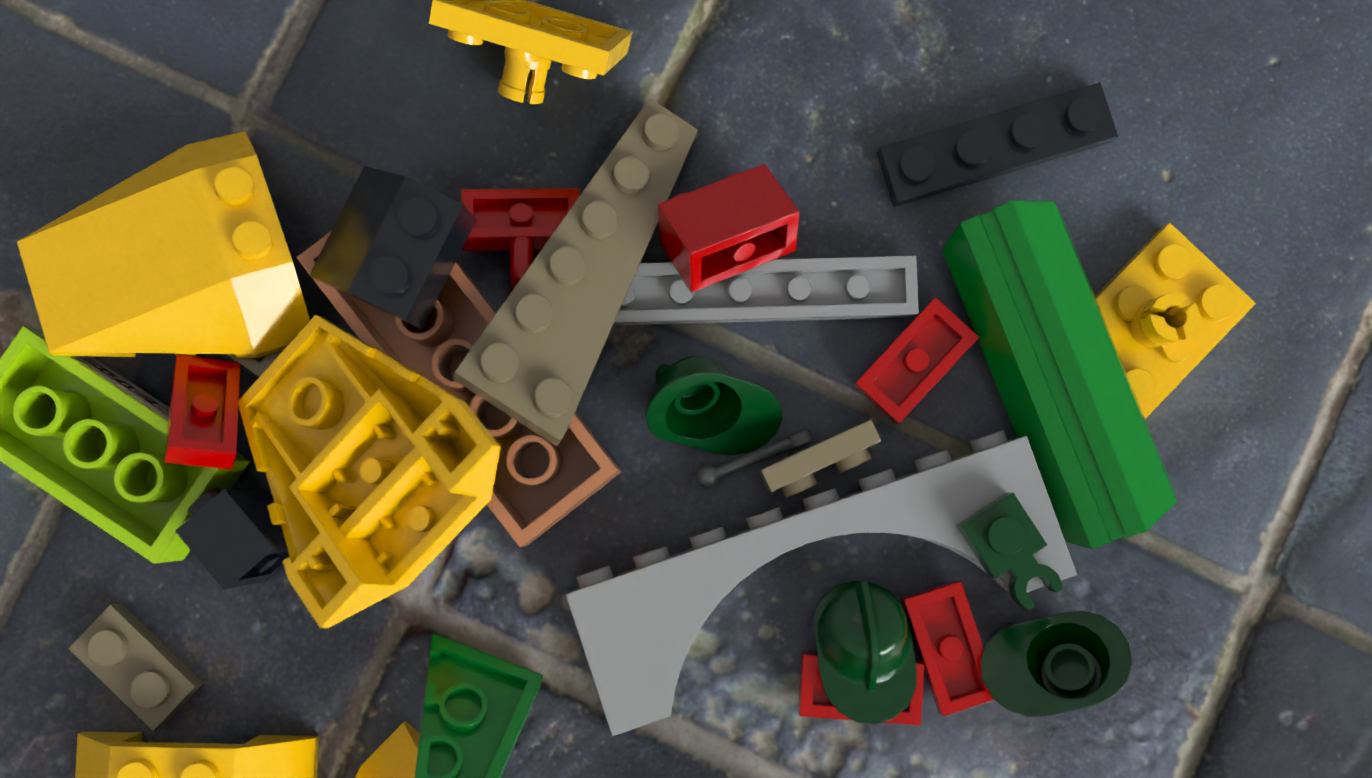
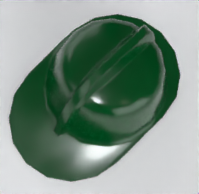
[645,356,783,455]
[814,581,917,724]
[980,610,1132,717]

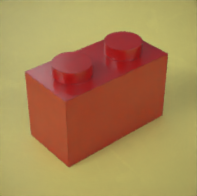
[658,164,799,293]

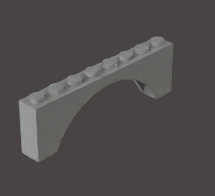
[566,430,1077,736]

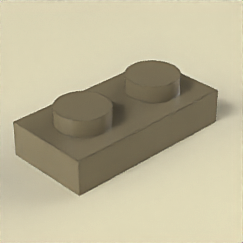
[758,419,881,498]
[68,603,204,731]

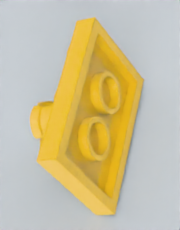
[429,0,632,104]
[1095,223,1256,419]

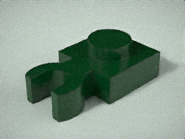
[956,492,1062,610]

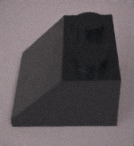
[309,166,476,330]

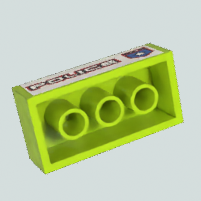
[0,326,250,564]

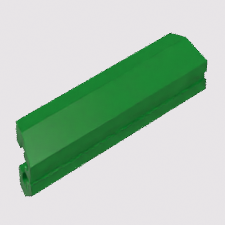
[942,200,1177,549]

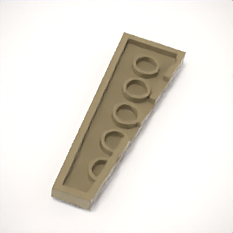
[453,98,698,446]

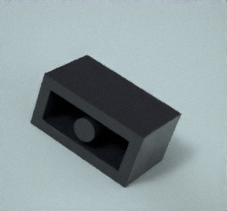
[175,488,290,590]

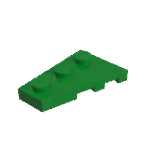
[415,633,543,778]

